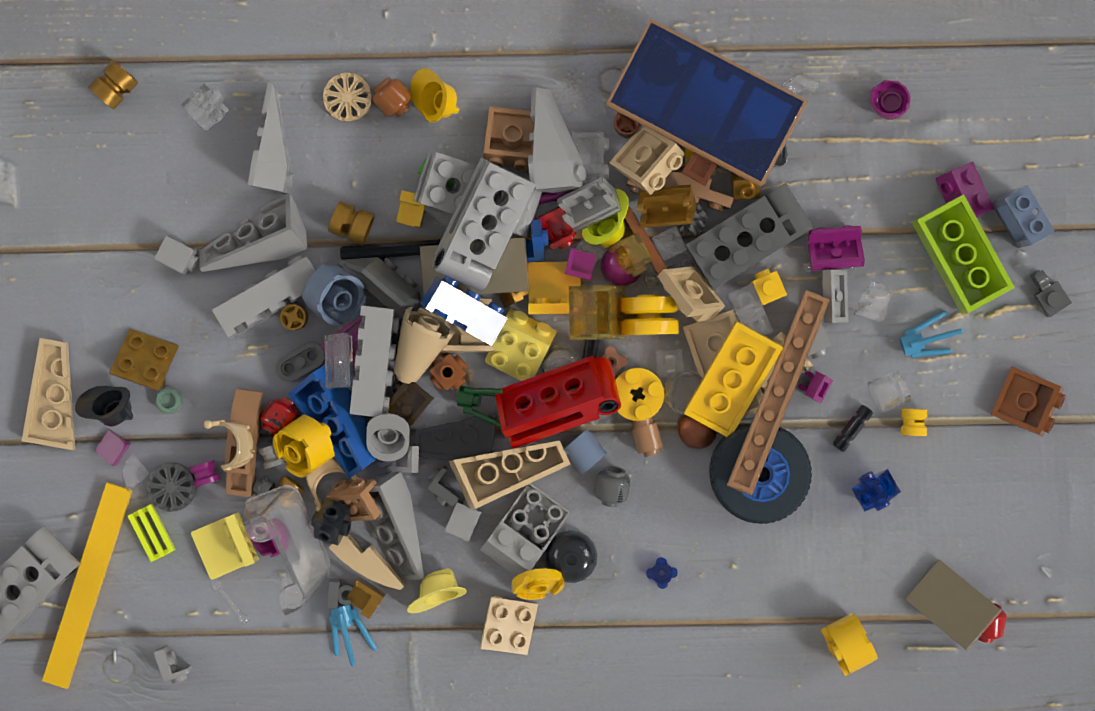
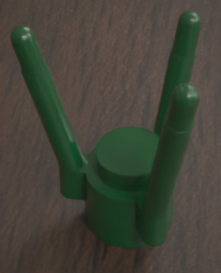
[457,385,503,428]

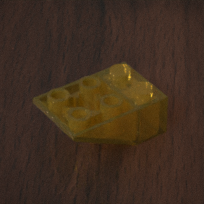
[569,285,626,340]

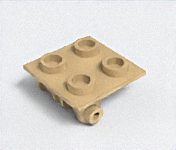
[480,595,538,655]

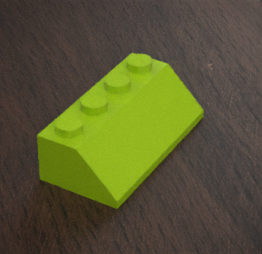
[911,195,1015,314]

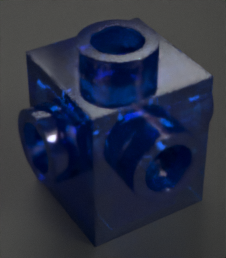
[852,469,901,512]

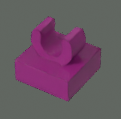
[798,371,833,404]

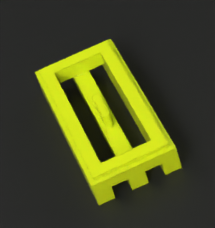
[128,503,176,562]

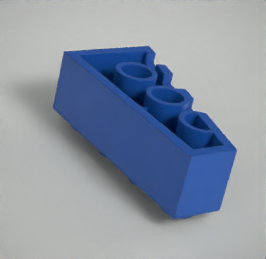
[288,359,377,479]

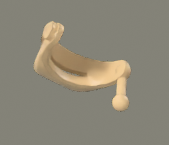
[203,420,255,471]
[305,458,359,511]

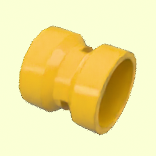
[900,408,928,436]

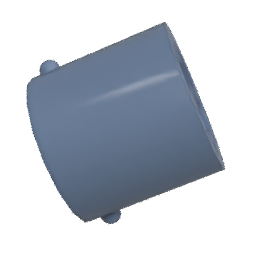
[563,429,607,474]

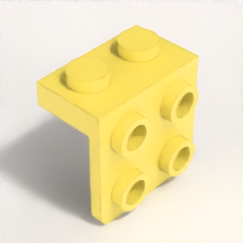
[485,308,557,381]

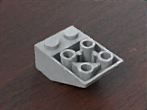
[480,483,571,576]

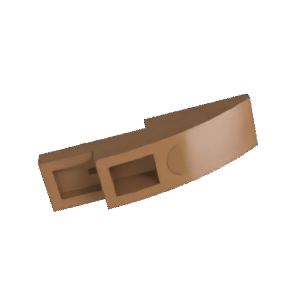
[626,172,734,212]
[224,388,263,497]

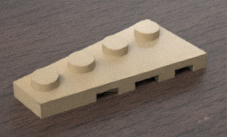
[22,338,76,450]

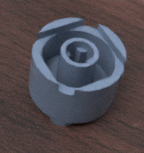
[302,264,366,326]

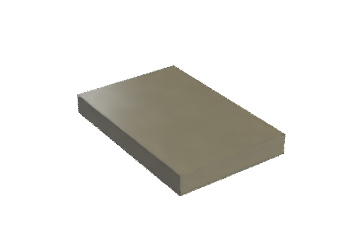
[906,559,1001,651]

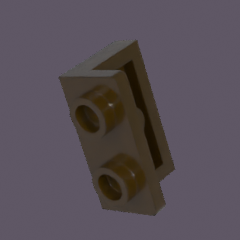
[383,381,434,429]

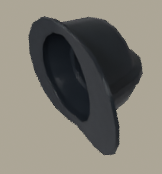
[75,386,133,427]

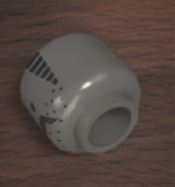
[594,466,631,507]

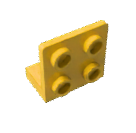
[528,261,582,315]

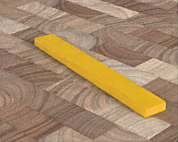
[42,482,133,689]

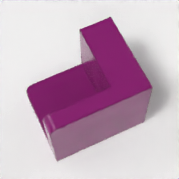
[565,248,596,281]

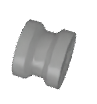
[258,445,286,469]

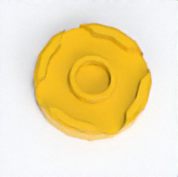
[511,568,565,600]

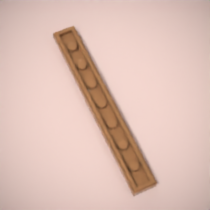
[727,290,830,496]

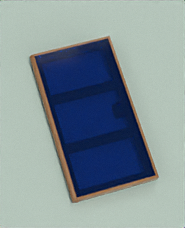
[606,19,808,188]

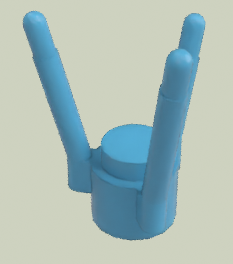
[899,311,964,359]
[329,605,377,666]

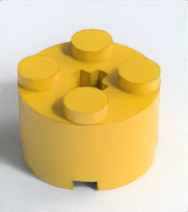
[615,368,664,421]
[273,415,335,477]
[820,613,878,677]

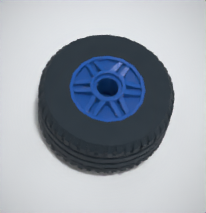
[709,423,812,524]

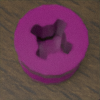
[189,460,220,487]

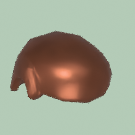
[678,412,717,450]

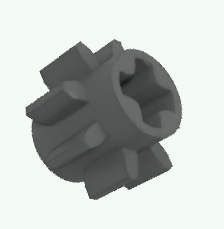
[676,203,709,236]

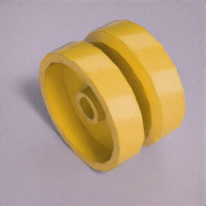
[620,294,679,335]

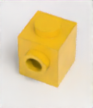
[750,268,787,306]

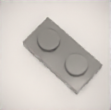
[822,270,849,323]

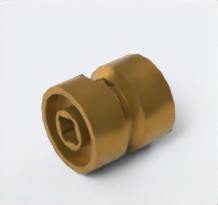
[88,60,139,110]
[328,200,375,245]

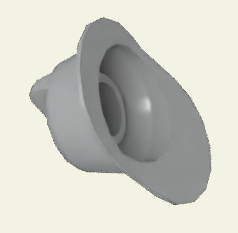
[366,413,410,462]

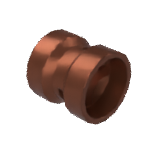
[614,112,640,137]

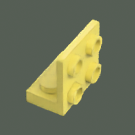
[191,512,259,580]

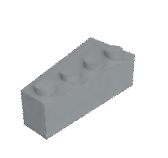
[212,255,317,338]
[350,306,399,417]

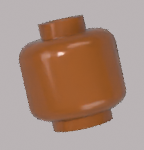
[372,77,412,117]

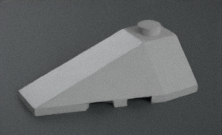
[248,83,294,194]
[528,87,586,194]
[199,193,307,272]
[367,472,424,580]

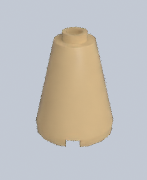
[393,307,455,384]

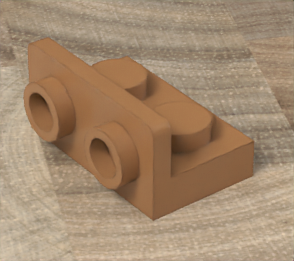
[325,478,381,521]

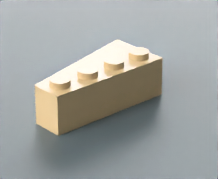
[449,440,571,510]

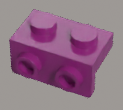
[935,161,994,217]
[807,225,865,271]

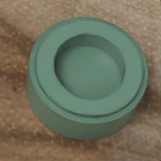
[155,388,183,414]

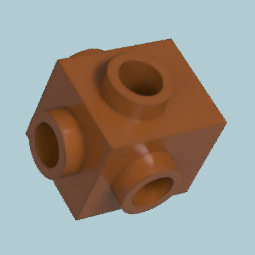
[430,353,468,391]

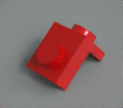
[538,206,577,250]

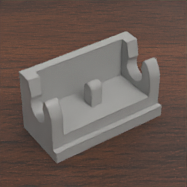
[557,177,621,232]

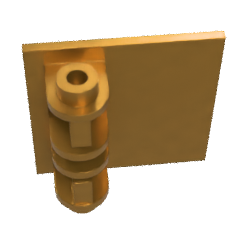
[109,329,179,391]

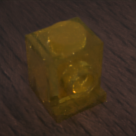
[609,232,653,277]

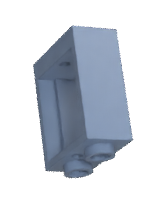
[992,185,1055,248]

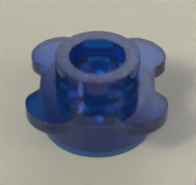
[646,557,678,589]

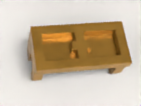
[637,184,697,228]

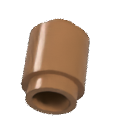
[631,417,663,457]

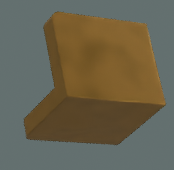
[346,577,385,619]

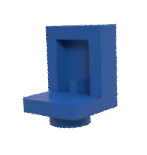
[525,219,549,262]

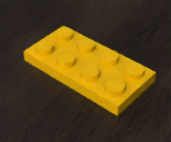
[683,320,783,437]

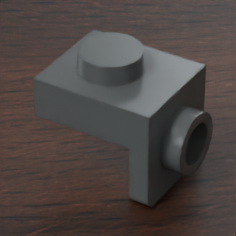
[427,466,460,507]

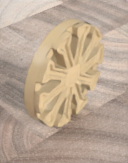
[323,72,372,122]

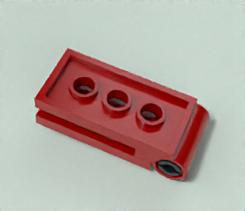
[495,356,621,449]

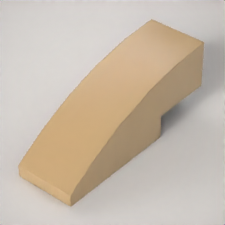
[328,534,406,590]

